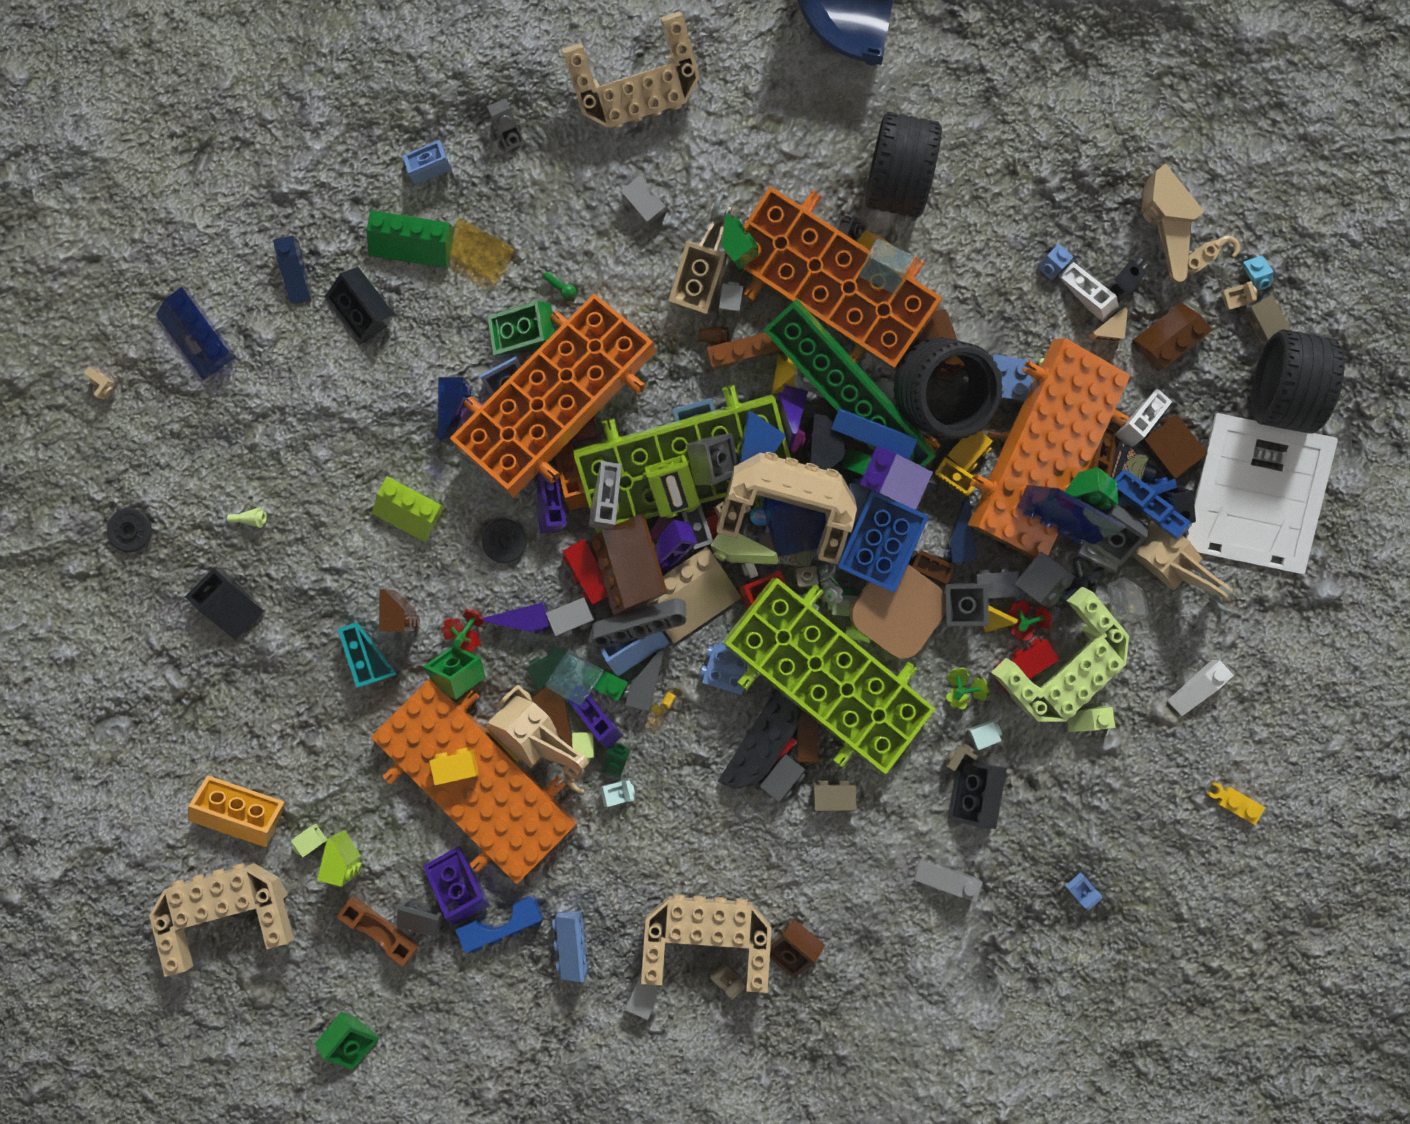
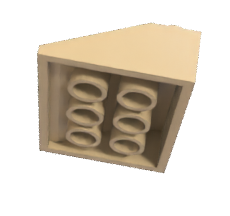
[647,547,742,643]

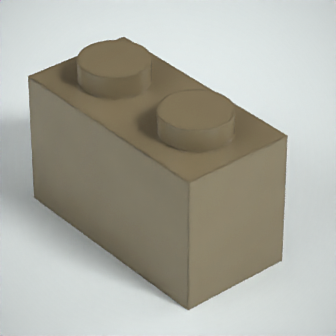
[1244,295,1291,346]
[813,780,856,811]

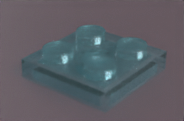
[545,651,603,706]

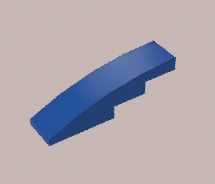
[1114,469,1192,541]

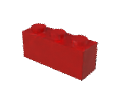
[562,539,608,605]
[991,637,1060,693]

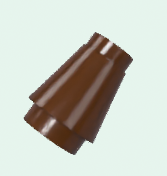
[699,325,729,345]

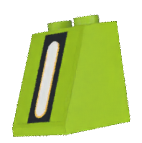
[645,454,700,519]

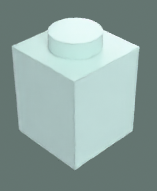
[967,721,1002,750]

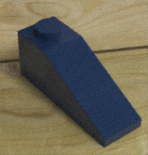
[273,235,312,304]
[945,499,977,564]

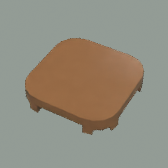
[848,564,946,658]

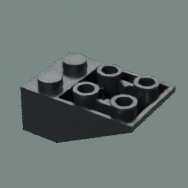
[185,567,264,640]

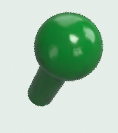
[542,271,577,301]

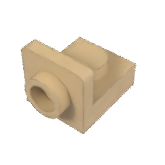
[84,367,116,400]

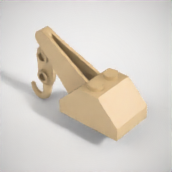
[1141,164,1240,284]
[486,695,589,794]

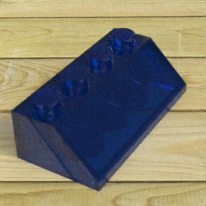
[156,287,237,380]

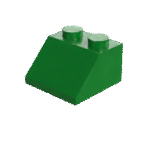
[423,645,486,700]
[314,1011,379,1070]

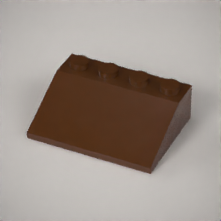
[591,514,667,615]

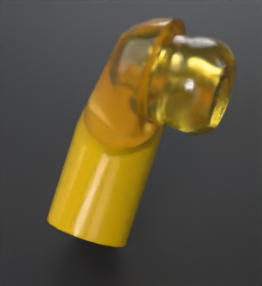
[650,691,676,717]

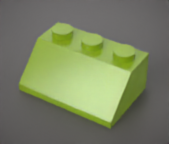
[372,476,445,543]
[317,831,362,887]

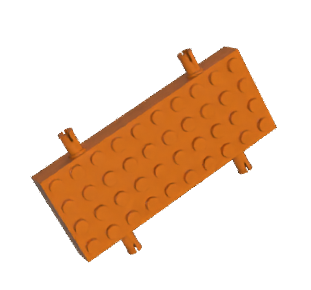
[726,186,943,371]
[450,293,656,498]
[968,338,1131,559]
[371,678,577,884]

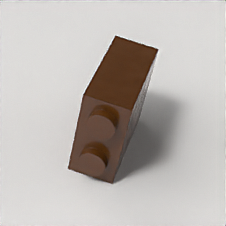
[1140,415,1208,479]

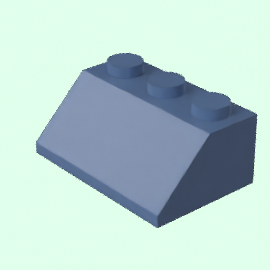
[600,605,669,676]
[553,911,588,982]

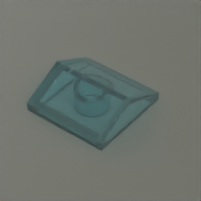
[859,238,915,295]

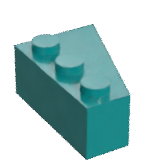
[337,622,397,688]

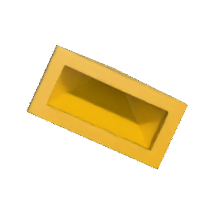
[772,354,797,395]
[983,605,1018,633]

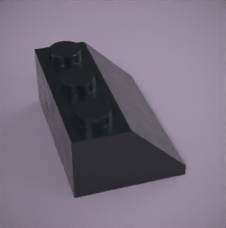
[324,267,395,345]
[948,759,1007,829]

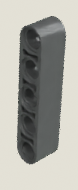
[591,598,686,649]

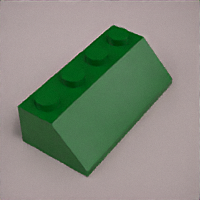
[366,210,455,269]

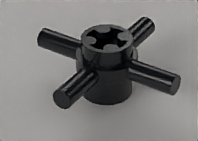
[1059,557,1105,604]

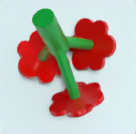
[1007,599,1053,641]
[441,609,485,652]

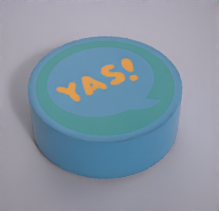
[750,505,770,526]

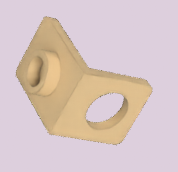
[497,685,536,707]

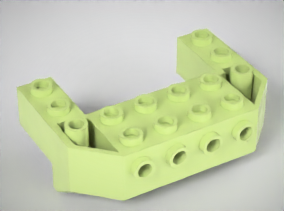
[991,587,1129,722]

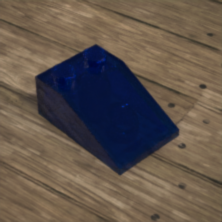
[438,377,473,444]

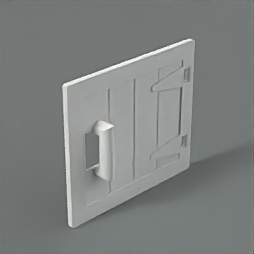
[1186,413,1338,574]

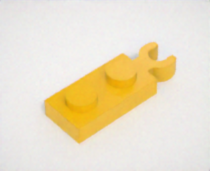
[1206,782,1266,825]

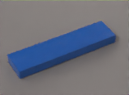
[831,408,917,459]

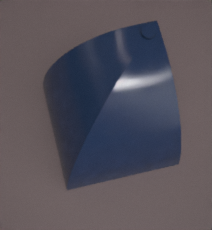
[797,0,893,66]

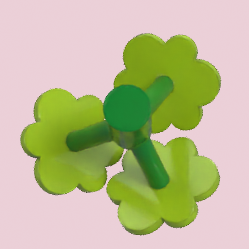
[946,668,989,710]

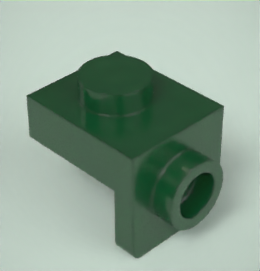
[600,743,631,779]

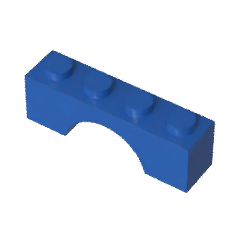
[455,894,544,953]

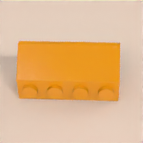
[188,775,285,847]

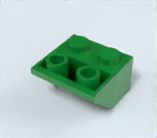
[721,213,759,269]
[1061,467,1118,515]

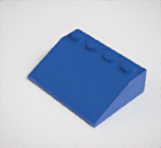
[835,490,929,593]

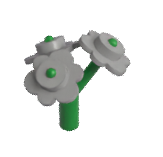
[818,563,857,607]

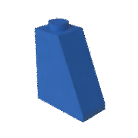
[738,410,786,464]

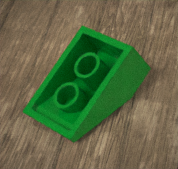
[487,300,555,356]

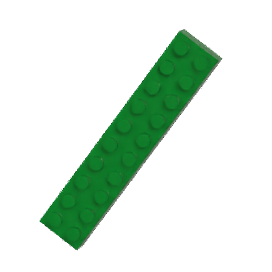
[763,298,936,467]

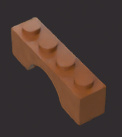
[707,333,784,371]
[336,896,420,967]

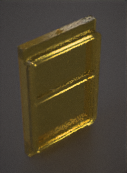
[449,218,515,285]

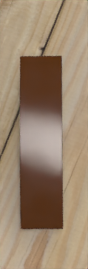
[908,551,955,584]
[797,708,819,763]

